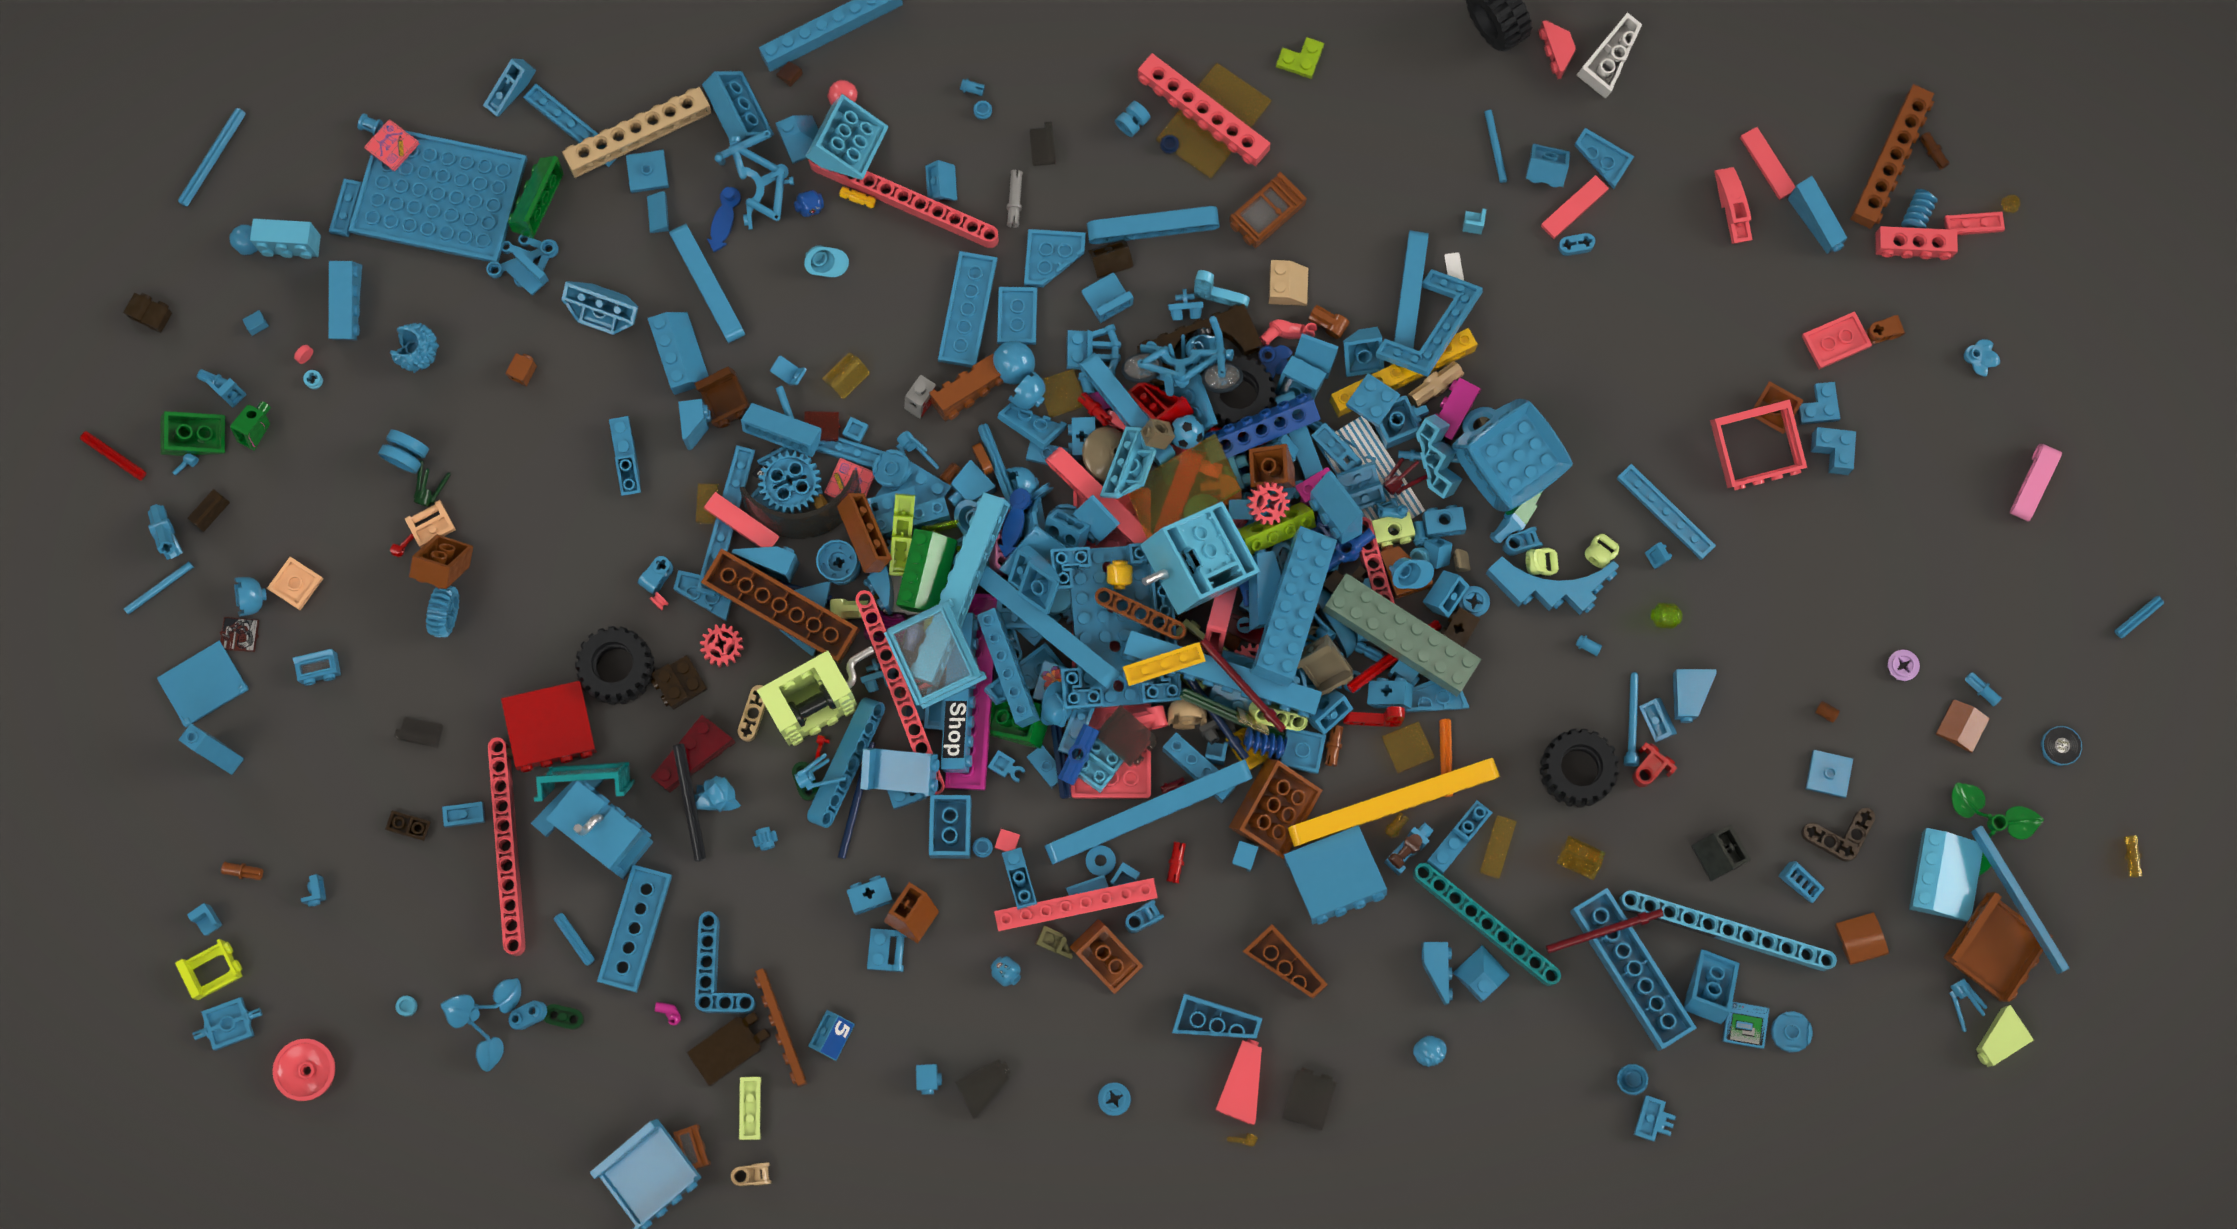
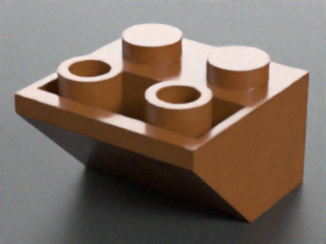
[884,882,939,943]

